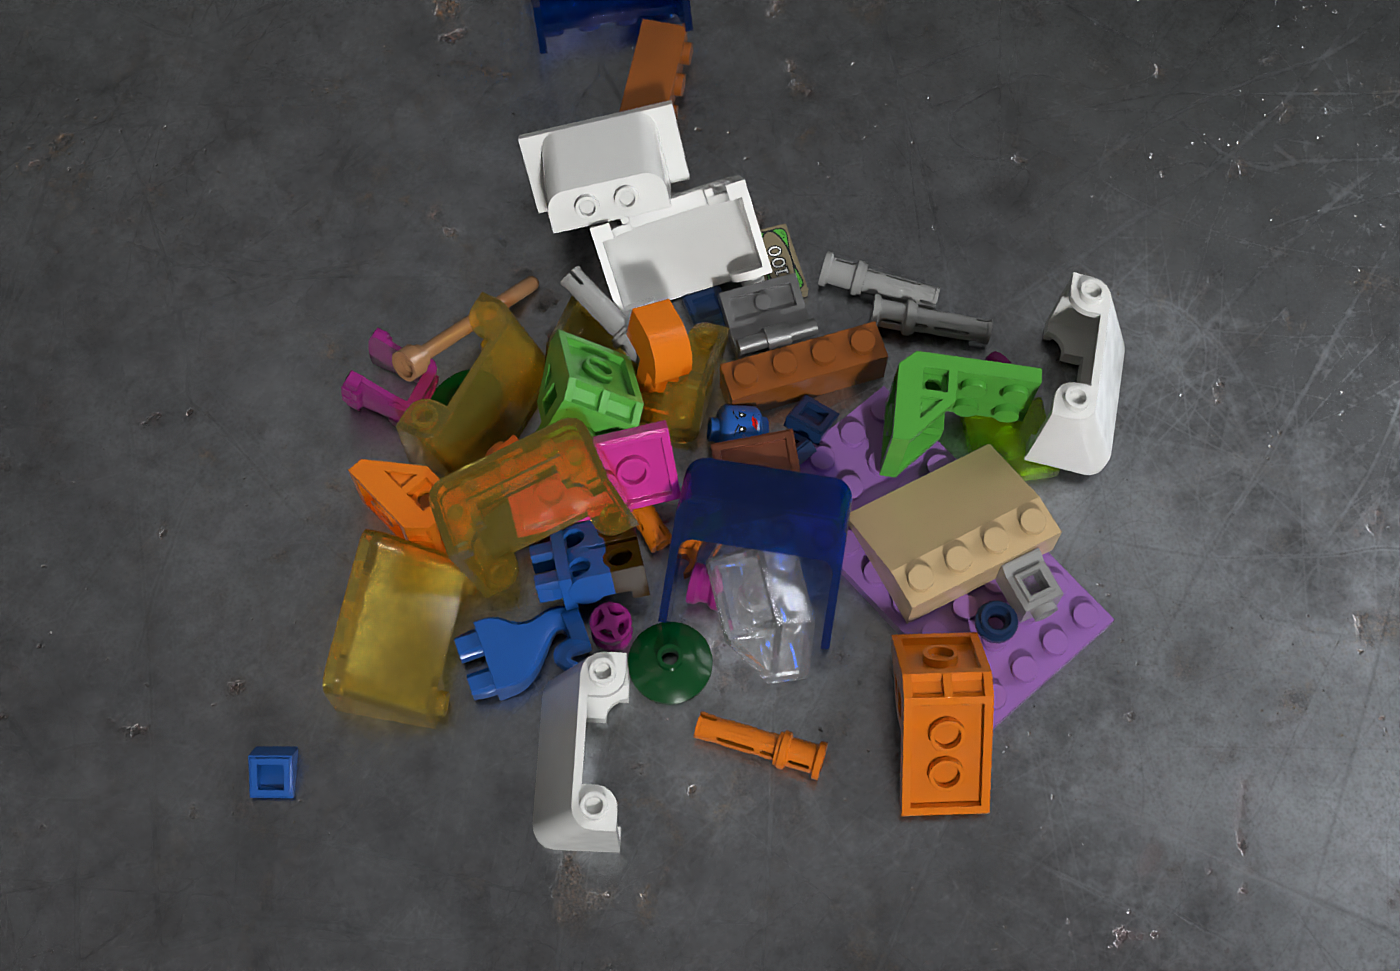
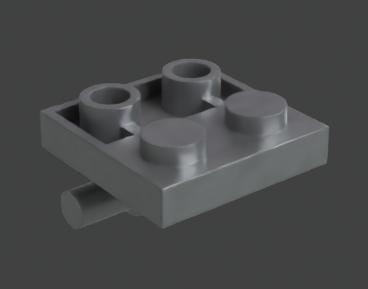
[717,272,818,360]

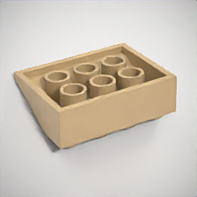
[845,444,1062,624]

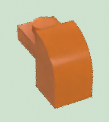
[626,299,692,396]

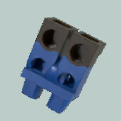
[529,510,650,611]

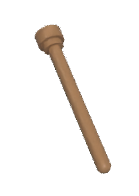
[392,276,539,382]

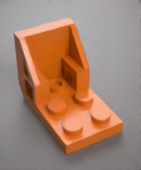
[348,434,525,557]
[891,632,994,816]

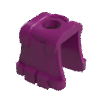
[341,328,439,430]

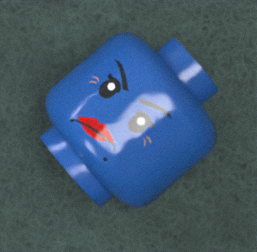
[707,404,769,443]

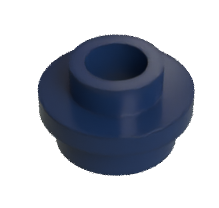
[974,601,1018,644]

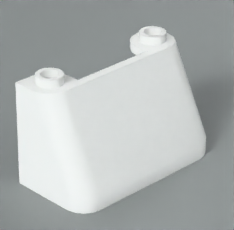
[589,175,772,320]
[1024,272,1125,475]
[532,652,630,853]

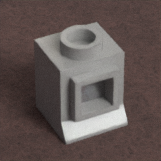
[995,548,1064,623]

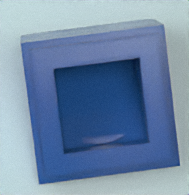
[248,746,298,798]

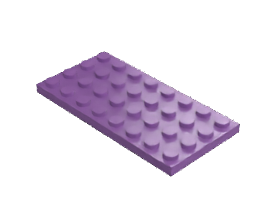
[787,386,1115,729]

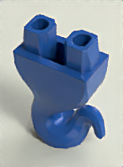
[454,606,592,701]

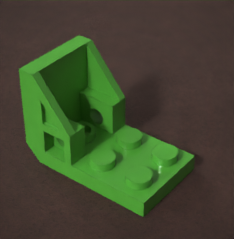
[503,329,644,496]
[879,351,1042,478]

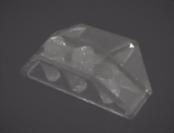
[705,521,816,684]

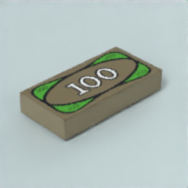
[760,223,808,298]

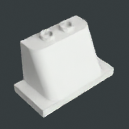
[518,100,690,234]

